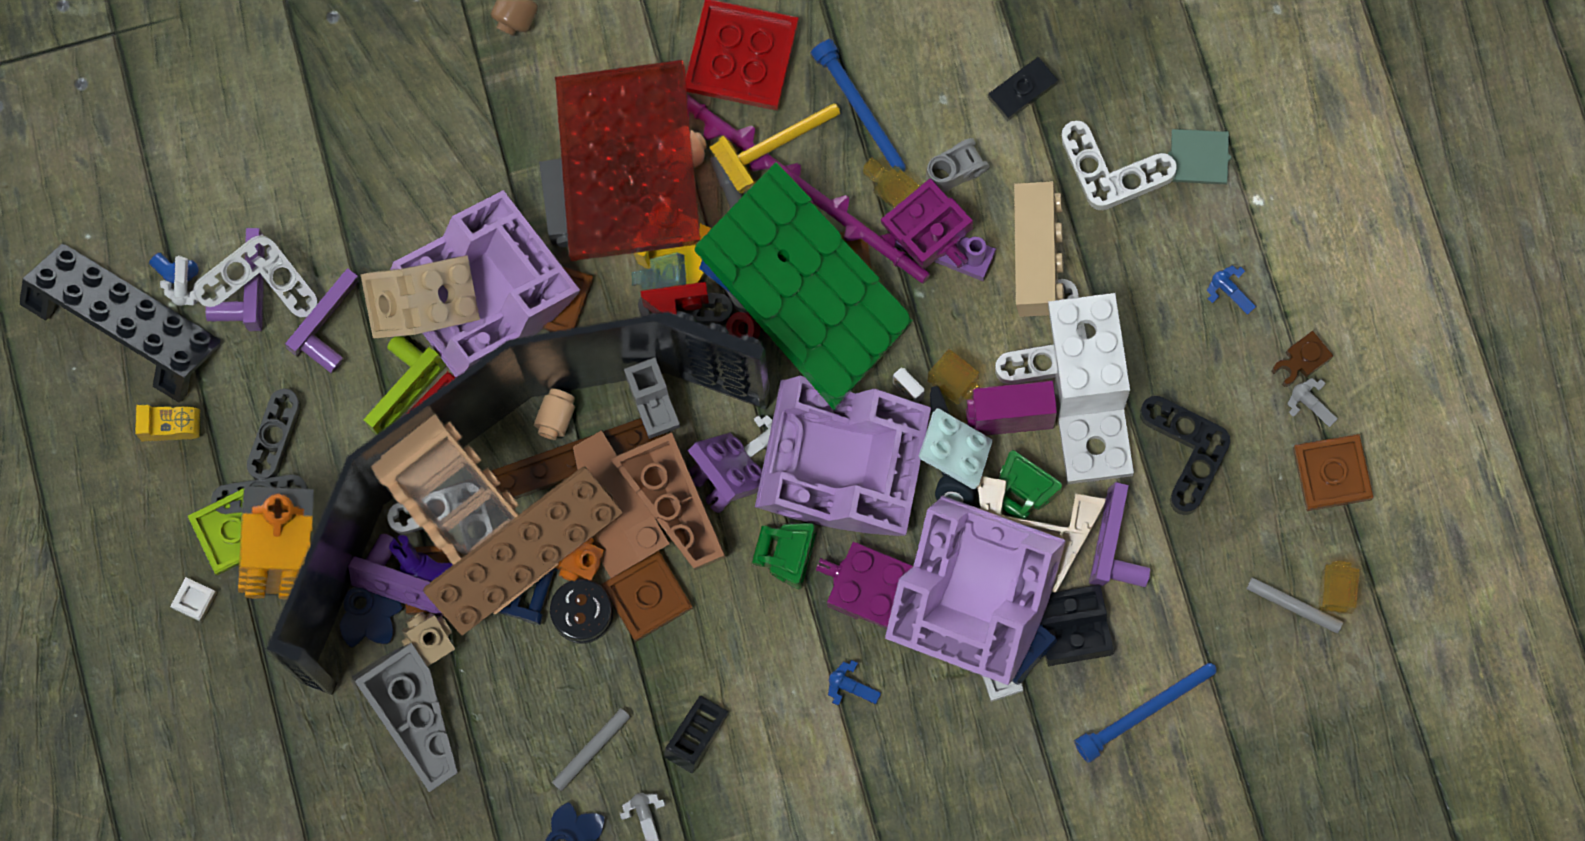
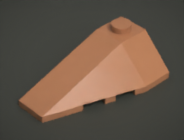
[573,430,669,578]

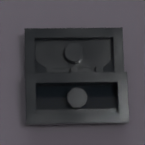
[1040,585,1114,667]

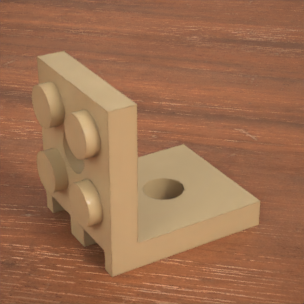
[361,255,480,338]

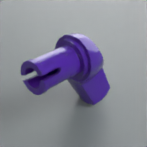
[389,535,453,582]

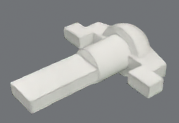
[160,256,198,306]
[744,416,773,458]

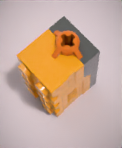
[238,486,314,600]

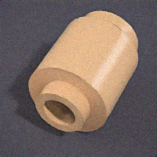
[534,389,575,440]

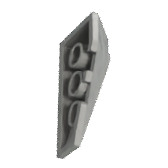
[352,643,457,792]

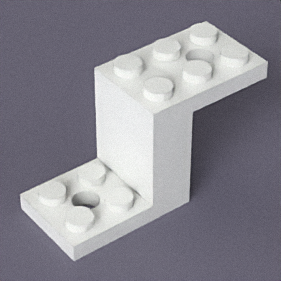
[1048,293,1134,484]

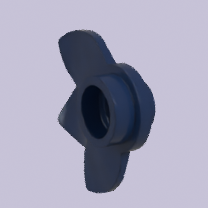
[340,587,403,648]
[545,802,604,841]

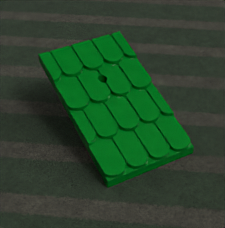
[694,162,913,410]

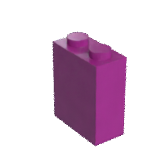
[966,381,1057,436]

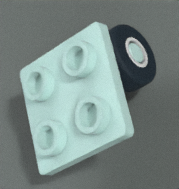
[919,408,992,506]

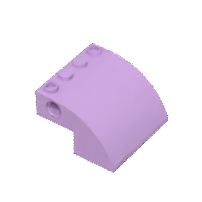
[390,190,580,377]
[755,376,931,536]
[885,495,1065,685]

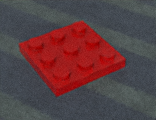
[683,0,799,111]

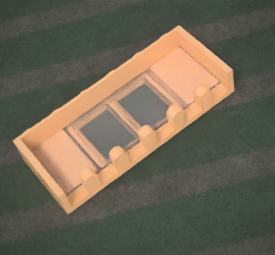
[371,414,558,614]

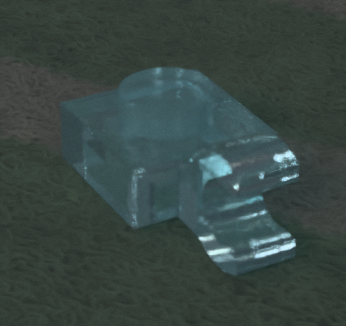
[631,252,686,290]

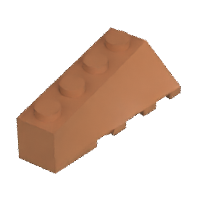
[611,432,726,570]

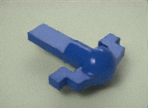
[1207,265,1256,315]
[828,660,881,706]

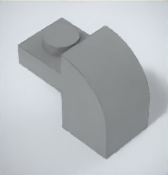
[624,358,680,439]

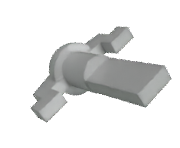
[1287,378,1338,427]
[620,793,666,841]

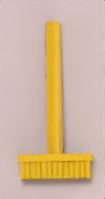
[710,103,840,194]

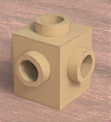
[401,612,455,667]

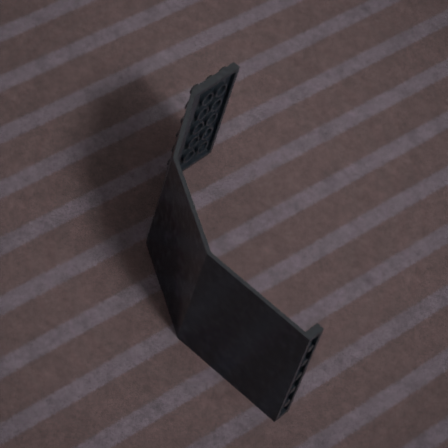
[266,312,771,695]

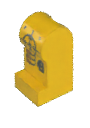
[135,405,200,441]

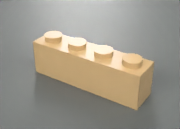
[1014,181,1064,317]

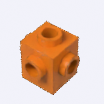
[555,538,604,582]

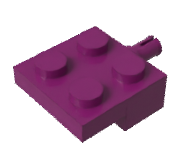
[881,178,973,269]
[816,542,913,629]

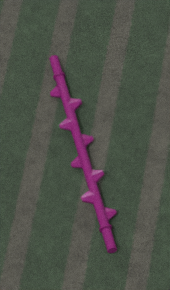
[671,88,930,284]

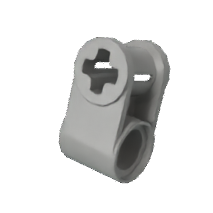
[925,138,990,192]

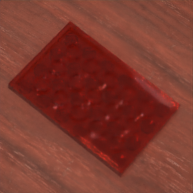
[555,60,701,261]

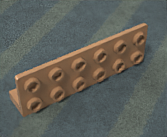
[423,466,623,635]

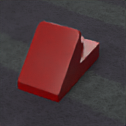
[640,282,709,315]

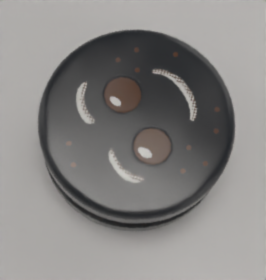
[550,579,613,644]

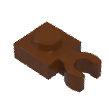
[1271,331,1333,387]

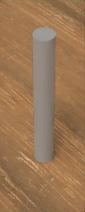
[1246,577,1343,634]
[552,708,630,791]

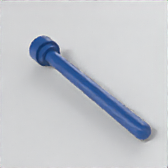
[810,39,906,174]
[1074,663,1217,763]

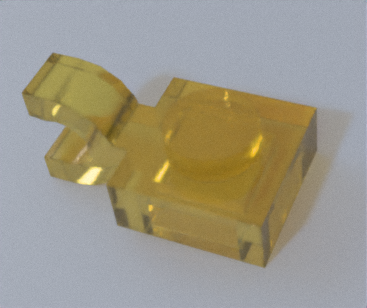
[862,157,920,208]

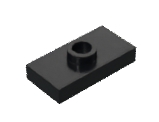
[987,57,1058,122]

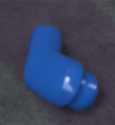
[149,253,199,284]

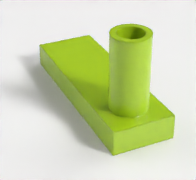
[363,336,446,435]

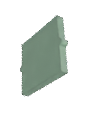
[1168,129,1231,185]

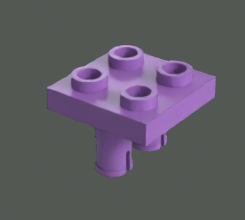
[688,432,762,513]

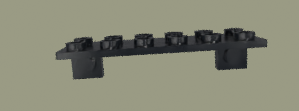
[19,244,221,403]

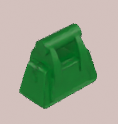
[999,450,1062,519]
[752,523,817,589]

